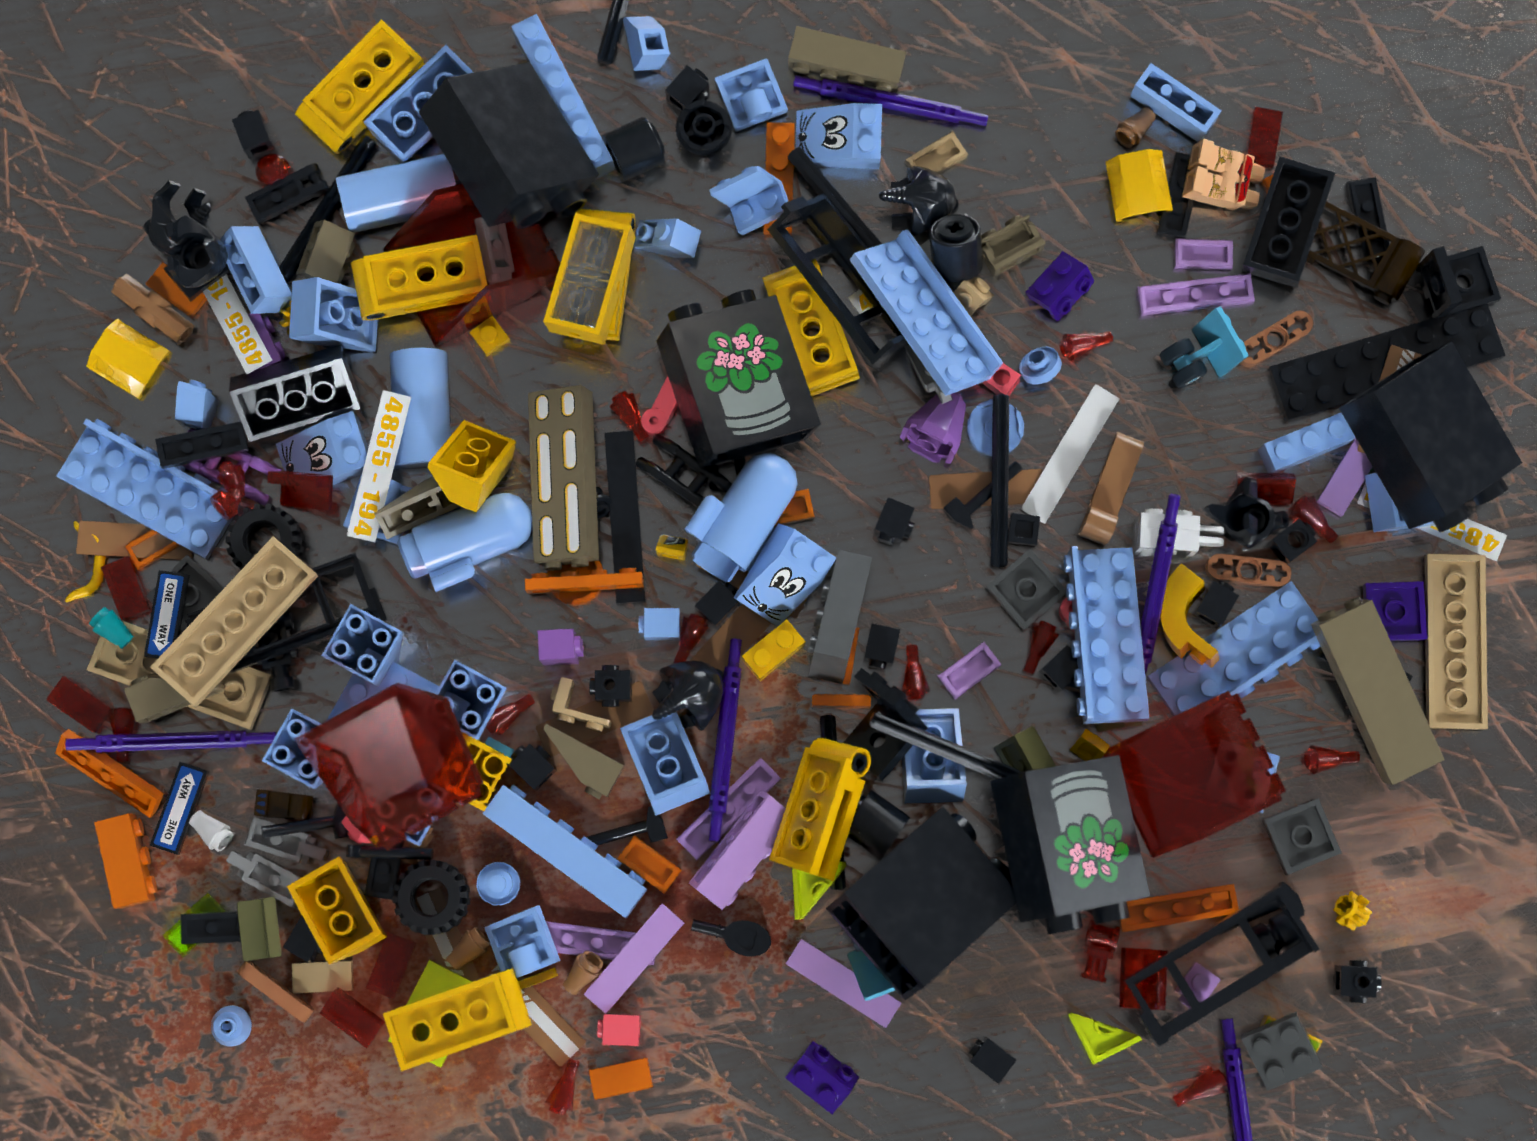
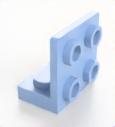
[709,166,789,235]

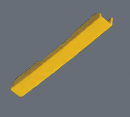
[518,968,558,990]

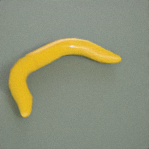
[65,521,106,602]

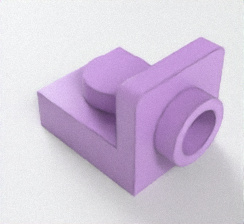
[1175,962,1221,1008]

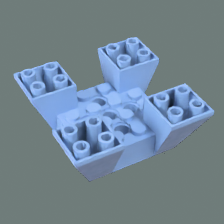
[262,604,507,847]

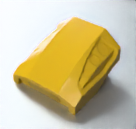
[1106,149,1173,222]
[86,318,171,400]
[433,732,512,811]

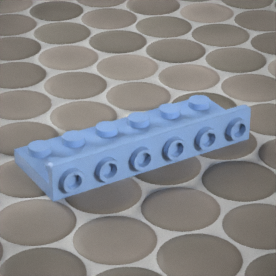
[850,229,1003,396]
[57,419,240,561]
[1063,546,1150,724]
[1147,581,1320,731]

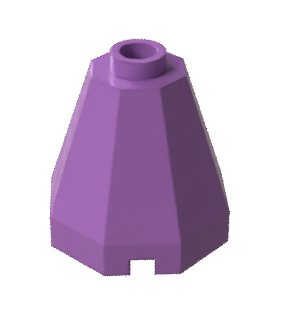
[900,392,966,464]

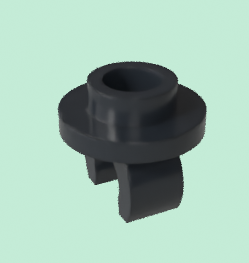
[596,487,612,518]

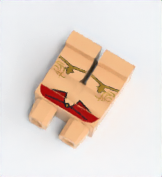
[1182,138,1266,211]

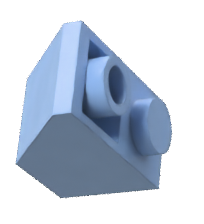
[623,16,670,71]
[633,218,701,258]
[175,379,219,430]

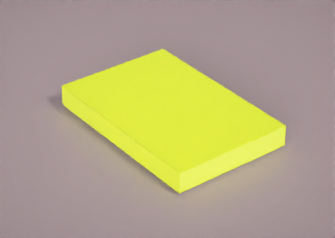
[388,960,473,1068]

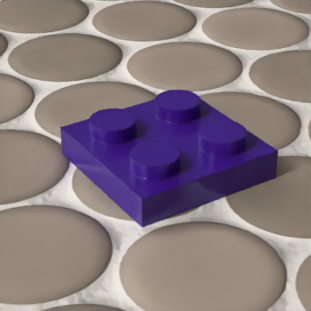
[1363,581,1428,641]

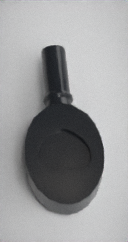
[691,919,771,957]

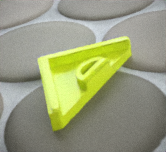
[792,862,846,920]
[1067,1012,1142,1065]

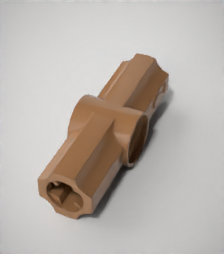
[111,273,195,345]

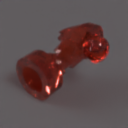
[210,461,245,521]

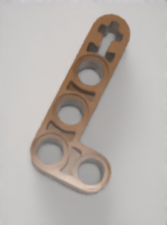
[1078,432,1144,546]

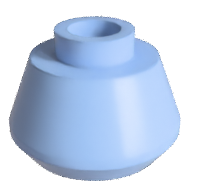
[211,1005,252,1047]

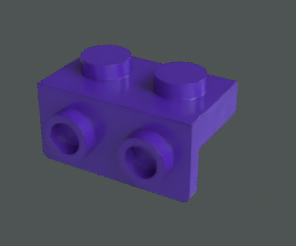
[1025,251,1094,321]
[785,1041,859,1115]

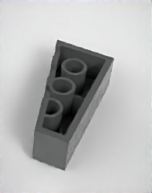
[808,549,873,684]

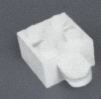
[1132,508,1224,559]

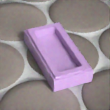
[1174,238,1233,271]
[937,642,1002,700]

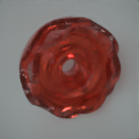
[255,154,290,185]

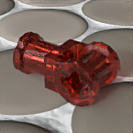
[1080,920,1120,983]

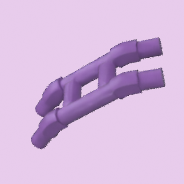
[182,428,282,506]

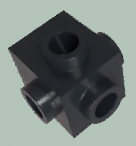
[589,665,632,707]
[1334,960,1382,1003]

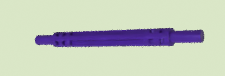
[793,75,989,126]
[1141,494,1181,677]
[708,638,742,842]
[65,730,277,753]
[1221,1018,1253,1141]

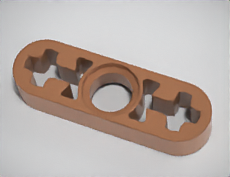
[1240,311,1313,368]
[1205,554,1291,588]
[237,961,314,1023]

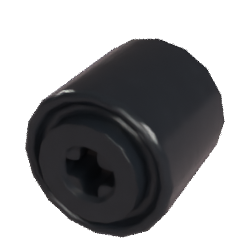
[602,117,665,182]
[929,214,983,282]
[848,790,910,860]

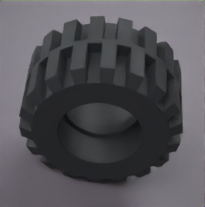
[225,504,305,570]
[392,860,471,935]

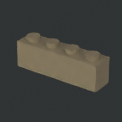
[788,26,906,93]

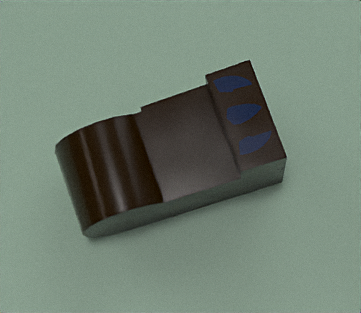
[254,789,314,820]

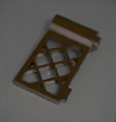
[1306,201,1425,305]

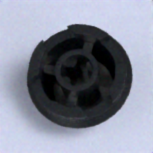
[676,100,732,156]

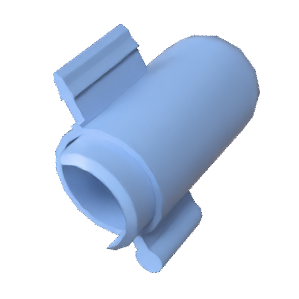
[684,453,798,582]
[397,493,533,592]

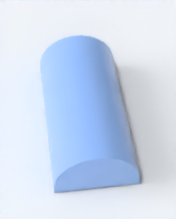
[364,45,474,163]
[335,154,461,233]
[389,348,451,469]

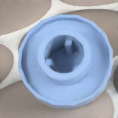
[1019,347,1062,384]
[477,862,521,905]

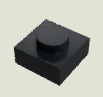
[1008,513,1040,546]

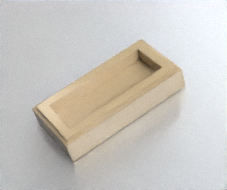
[905,131,968,174]
[292,960,354,994]

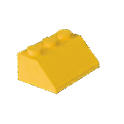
[427,420,516,512]
[287,856,387,965]

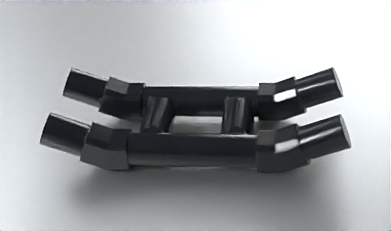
[636,434,733,508]

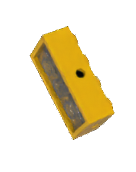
[543,213,636,345]

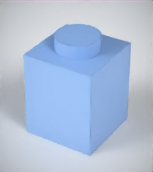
[638,608,680,641]

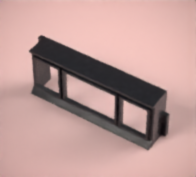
[767,193,909,365]
[185,553,387,682]
[1123,883,1320,1047]

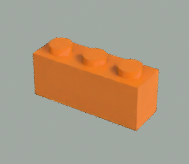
[94,813,157,909]

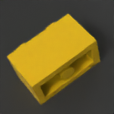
[742,619,806,682]

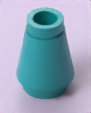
[89,607,134,649]

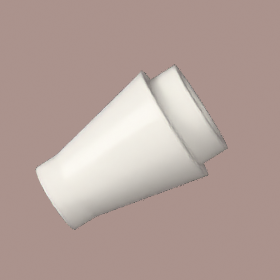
[189,810,234,852]

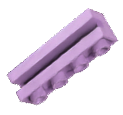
[689,790,785,910]

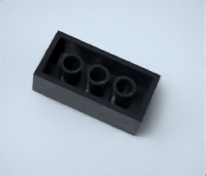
[1242,156,1335,288]
[229,345,360,442]

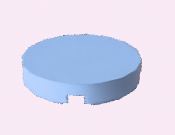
[967,399,1024,456]

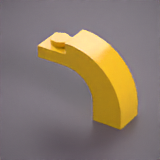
[1160,563,1219,668]

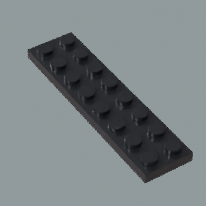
[1268,304,1506,422]

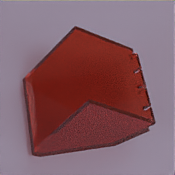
[383,184,560,346]
[295,683,483,849]
[1103,691,1286,858]

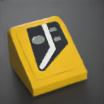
[655,535,688,561]

